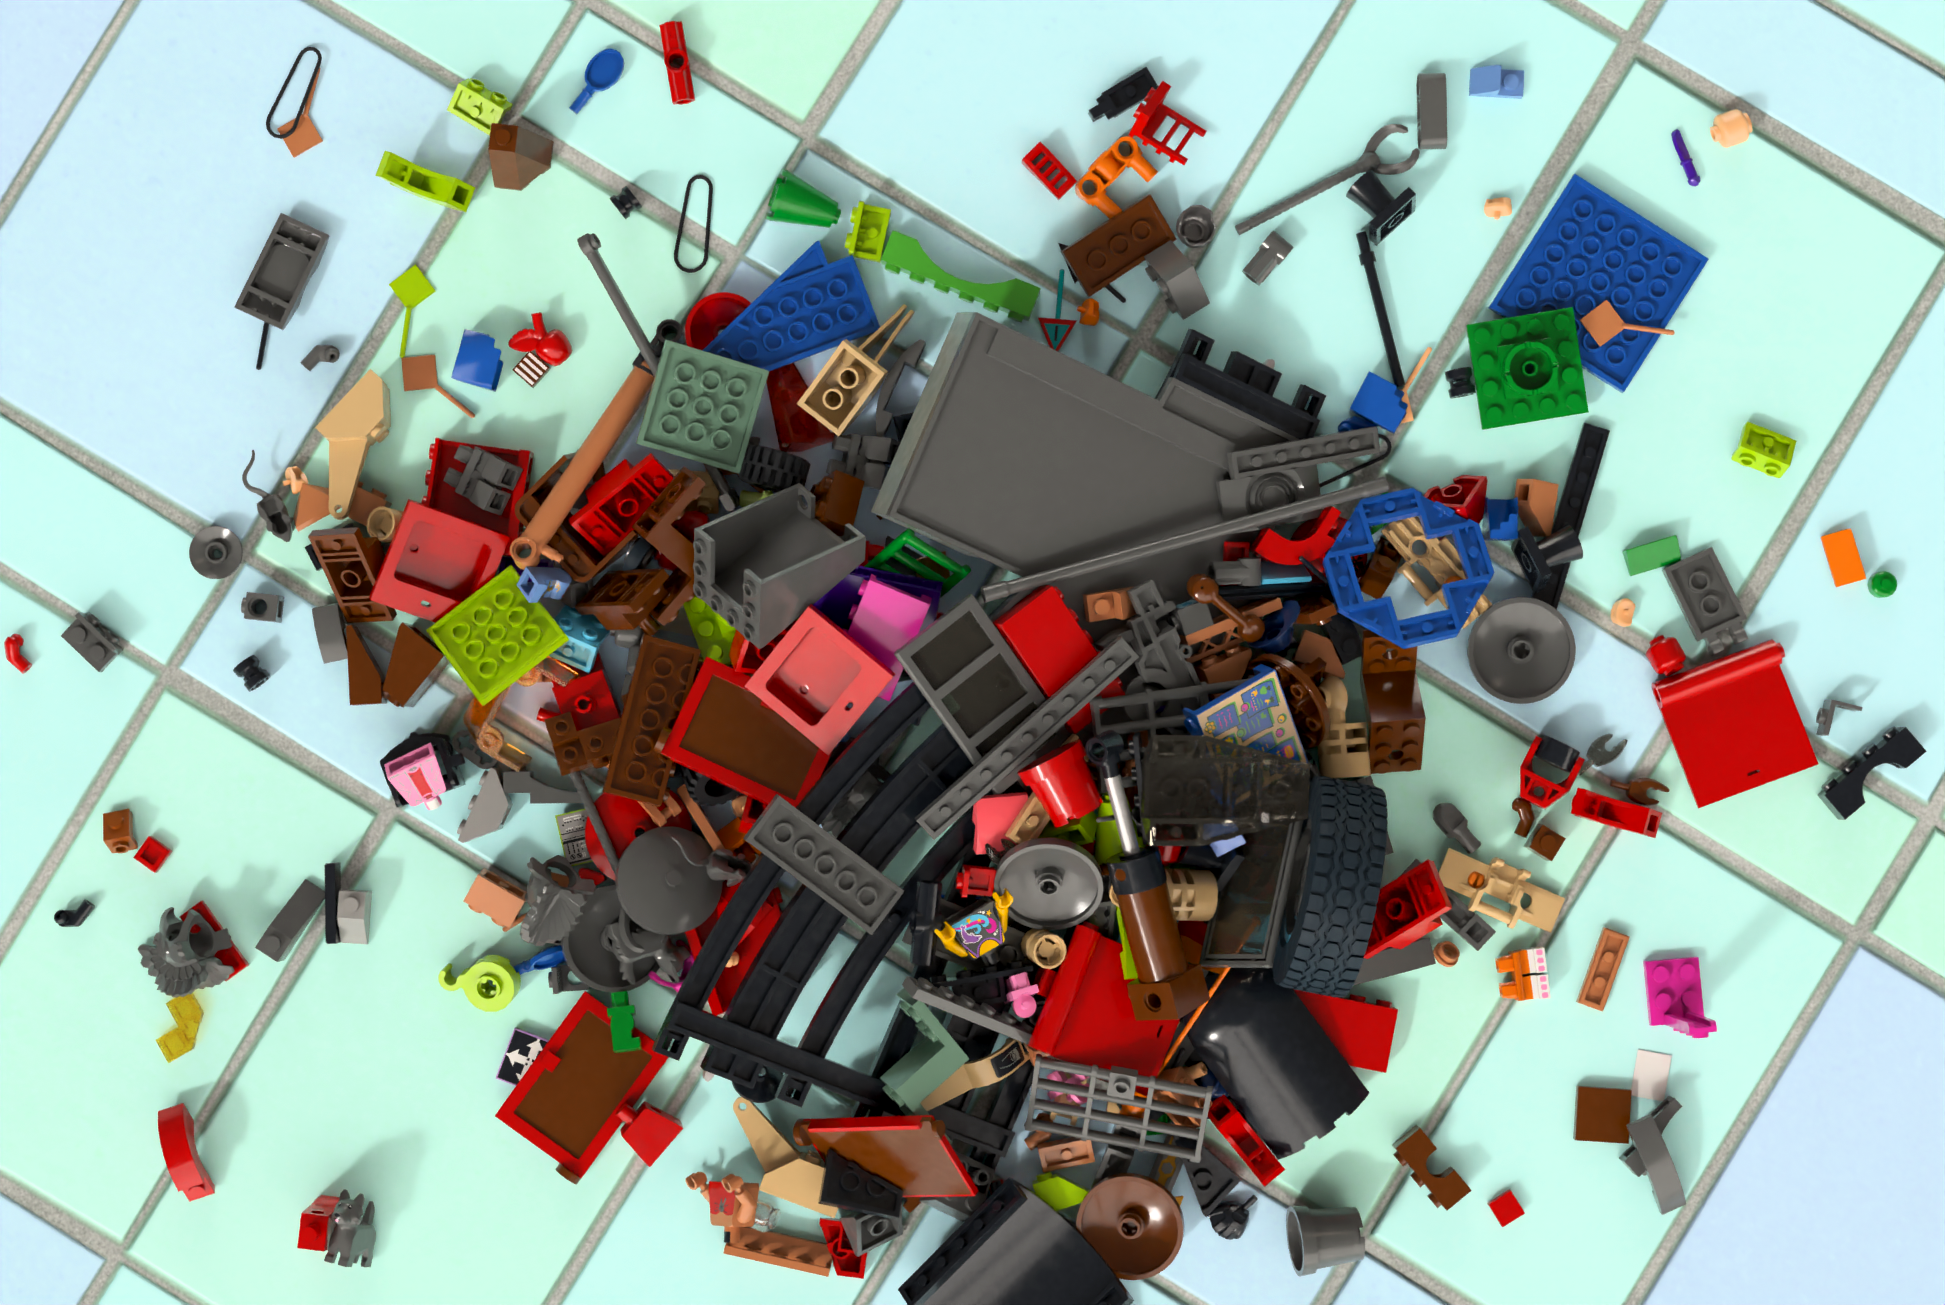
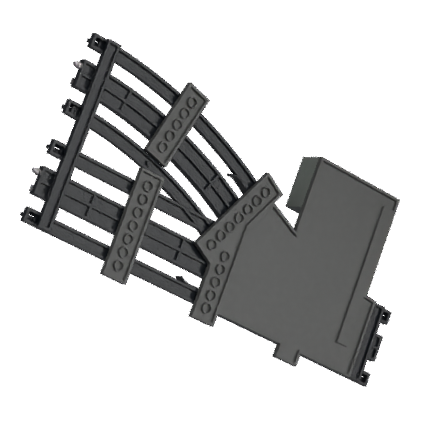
[652,312,1326,1176]

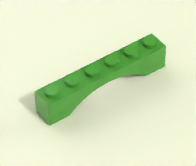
[881,230,1041,323]

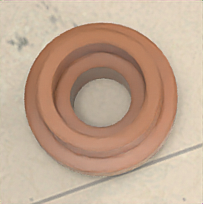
[1433,941,1460,967]

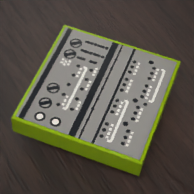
[555,809,592,866]

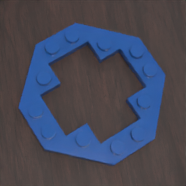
[1323,488,1495,649]

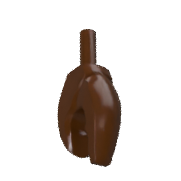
[1610,778,1670,806]

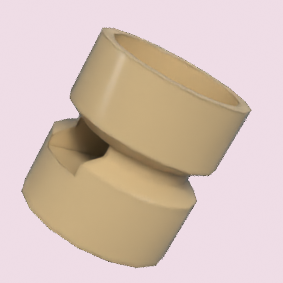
[367,507,403,544]
[1021,928,1067,969]

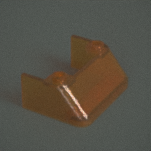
[463,656,578,772]

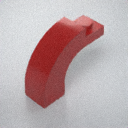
[1249,506,1341,565]
[1571,788,1662,838]
[1208,1094,1285,1187]
[158,1103,215,1202]

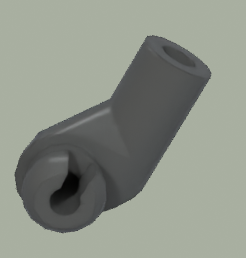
[300,345,340,371]

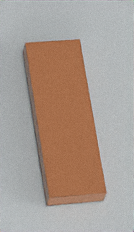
[677,784,725,851]
[1576,927,1630,1012]

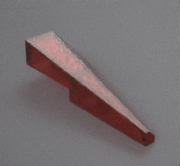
[766,363,836,452]

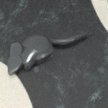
[242,450,295,542]
[671,836,753,887]

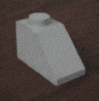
[337,889,372,944]

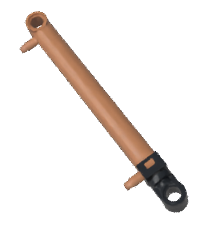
[510,319,685,570]

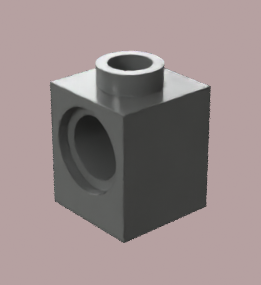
[241,592,284,623]

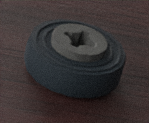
[622,536,657,571]

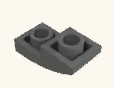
[312,603,348,664]

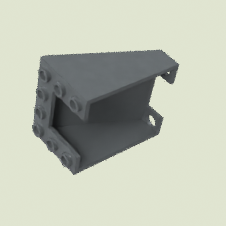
[693,483,866,649]

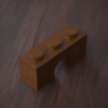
[1392,1125,1472,1211]

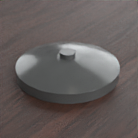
[1467,597,1576,704]
[615,826,723,935]
[994,837,1104,930]
[561,885,660,993]

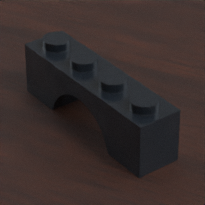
[1817,726,1927,820]

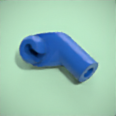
[1338,416,1378,432]

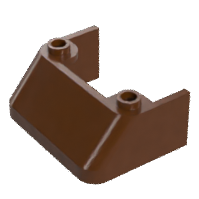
[515,452,641,583]

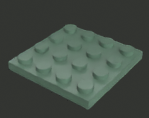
[636,340,769,474]

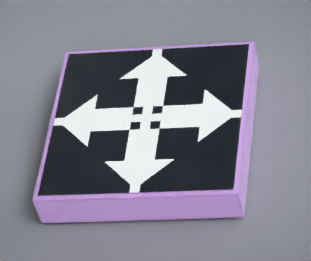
[496,1027,549,1086]

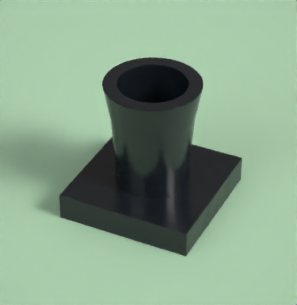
[1346,170,1416,246]
[1511,525,1583,594]
[1173,827,1245,895]

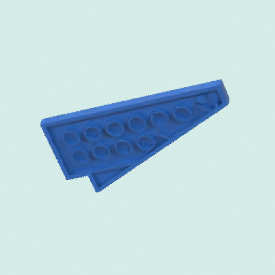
[702,241,880,372]

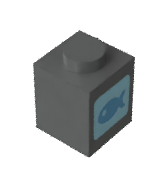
[1168,599,1214,636]

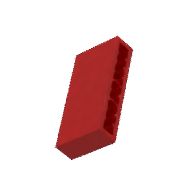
[993,585,1125,734]
[1293,989,1398,1073]

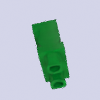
[607,991,642,1053]

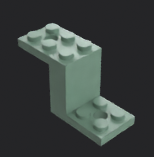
[880,988,969,1145]

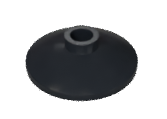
[732,1065,783,1103]

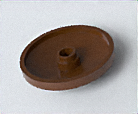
[1076,1173,1184,1280]

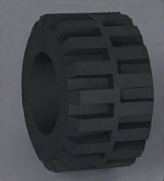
[738,445,811,493]
[679,765,743,806]

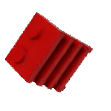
[1128,81,1207,165]

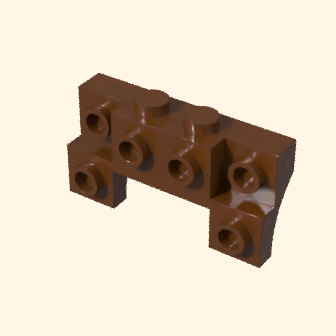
[544,694,627,776]

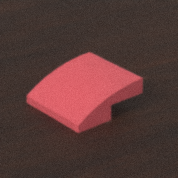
[972,792,1028,855]

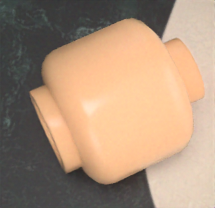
[1710,109,1752,148]

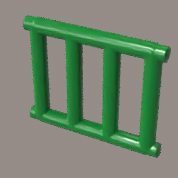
[864,528,971,598]

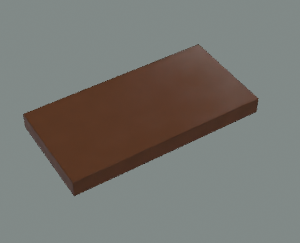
[1060,194,1177,297]

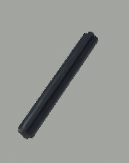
[1218,580,1325,601]

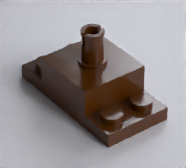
[308,527,397,623]
[574,568,669,636]

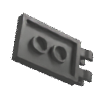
[1662,547,1748,656]

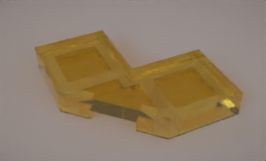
[156,993,204,1063]

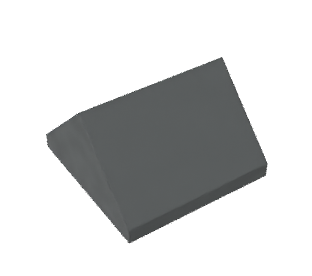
[840,1203,903,1257]

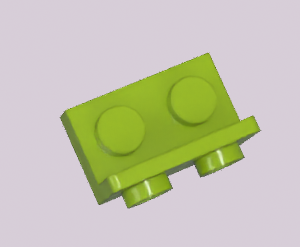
[447,78,513,136]
[1731,421,1796,478]

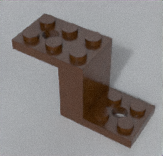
[632,466,706,626]
[1360,630,1426,774]

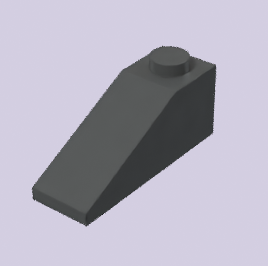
[255,879,325,962]

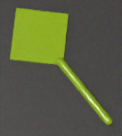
[389,264,436,358]

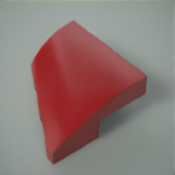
[819,1218,867,1279]

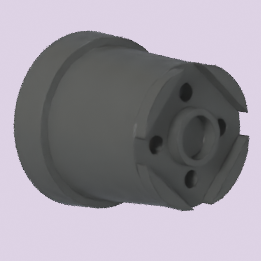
[1286,1205,1365,1277]

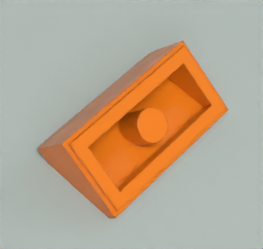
[1820,528,1866,587]

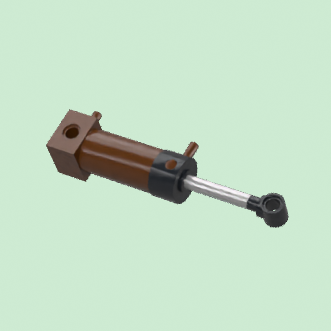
[1085,730,1210,1021]

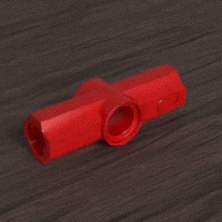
[659,21,695,105]

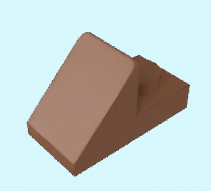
[1083,586,1136,622]

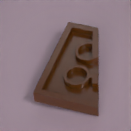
[1294,595,1337,626]

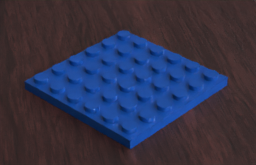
[1488,174,1709,393]

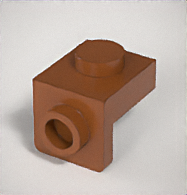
[103,809,138,853]

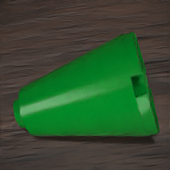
[765,169,841,228]

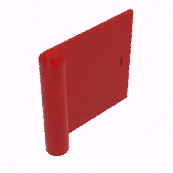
[1652,639,1818,808]
[1027,921,1180,1097]

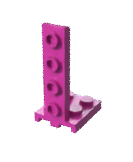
[1643,957,1717,1038]

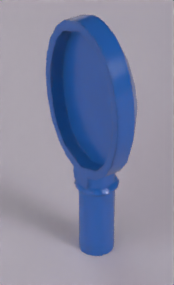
[569,49,625,114]
[513,945,565,975]

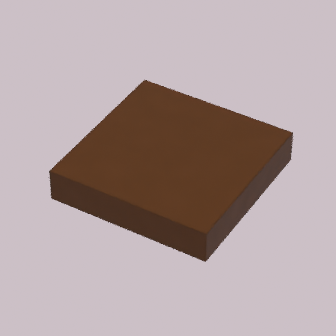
[1573,1086,1632,1144]

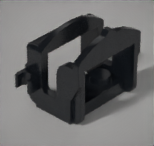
[380,732,466,808]

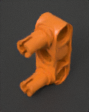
[1075,136,1158,219]

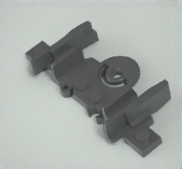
[1094,579,1210,764]

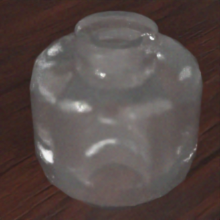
[750,1193,781,1233]

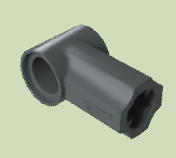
[1242,230,1294,286]
[1207,557,1261,586]

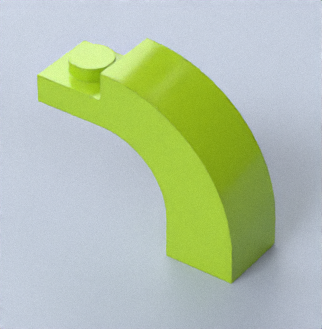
[375,151,475,212]

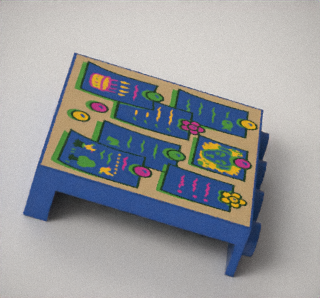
[1182,664,1308,807]

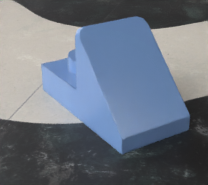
[1469,65,1524,99]

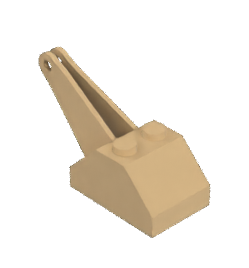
[797,304,915,436]
[315,369,391,520]
[733,1096,838,1218]

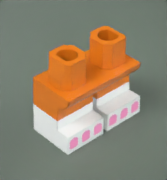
[1495,946,1551,1001]

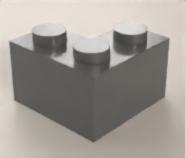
[1144,240,1210,320]

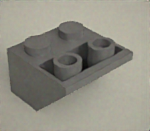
[919,1150,995,1222]

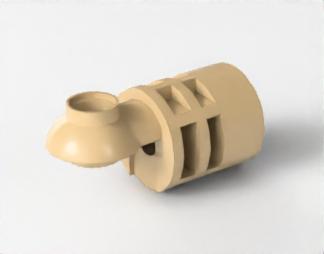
[1317,676,1371,778]
[1109,869,1218,921]

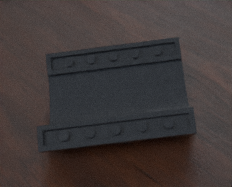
[898,1177,1134,1305]

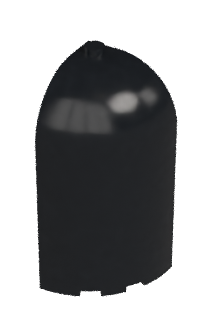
[1183,968,1369,1160]

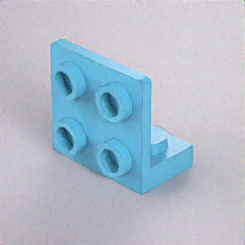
[549,605,610,673]

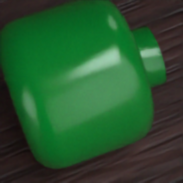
[1867,571,1897,598]

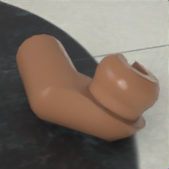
[1024,1112,1053,1151]

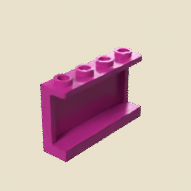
[843,574,932,702]

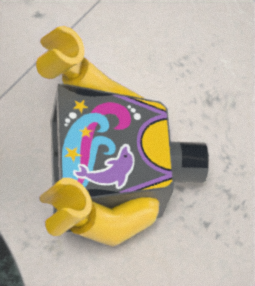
[934,888,1013,967]

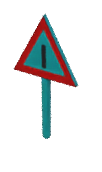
[1038,269,1077,352]

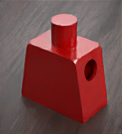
[615,1101,683,1167]

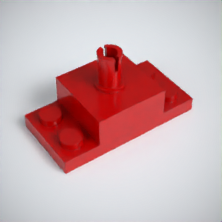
[569,453,675,556]
[545,650,622,731]
[1364,859,1452,959]

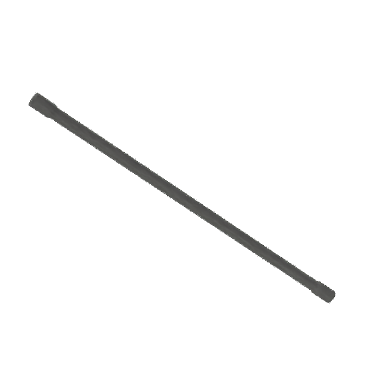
[980,477,1389,603]

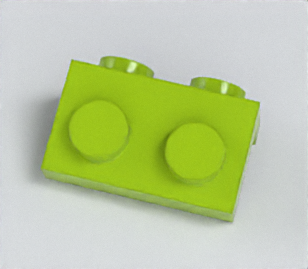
[845,201,891,263]

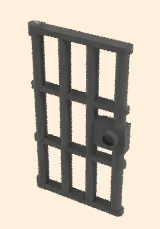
[1089,675,1255,794]
[1024,1054,1213,1163]

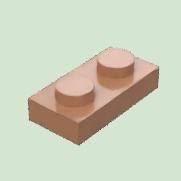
[1037,1137,1095,1173]

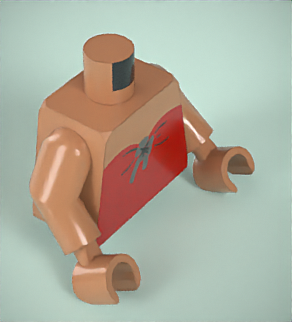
[685,1172,759,1243]

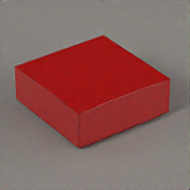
[133,836,172,873]
[1487,1189,1525,1227]

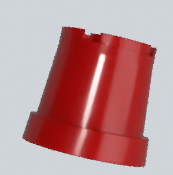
[1017,739,1104,828]

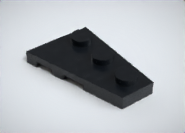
[818,1149,903,1220]

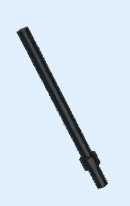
[1356,231,1405,387]

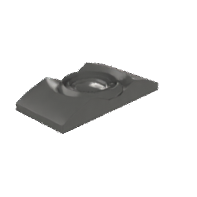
[234,213,330,330]
[1216,464,1323,534]

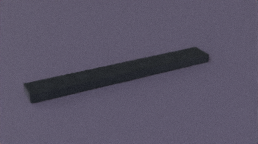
[1531,423,1610,610]

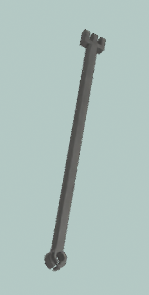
[577,233,740,512]

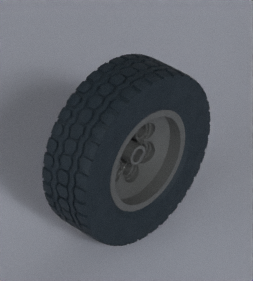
[1273,776,1388,997]

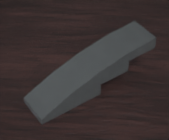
[1354,938,1436,985]

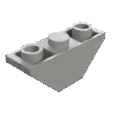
[457,767,513,843]

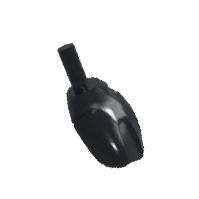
[1208,1195,1258,1240]

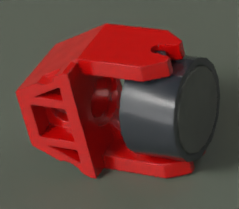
[1520,735,1585,810]

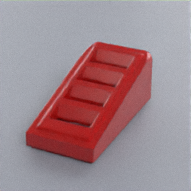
[1022,142,1077,200]

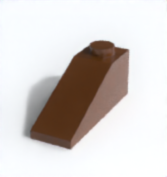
[346,625,388,706]

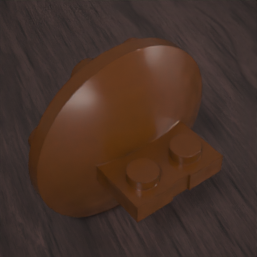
[1243,654,1330,749]

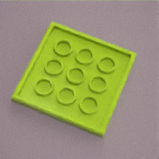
[426,565,569,706]

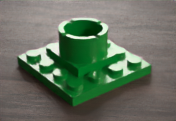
[1466,307,1589,430]

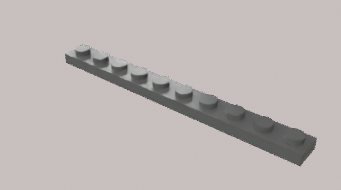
[915,635,1139,840]

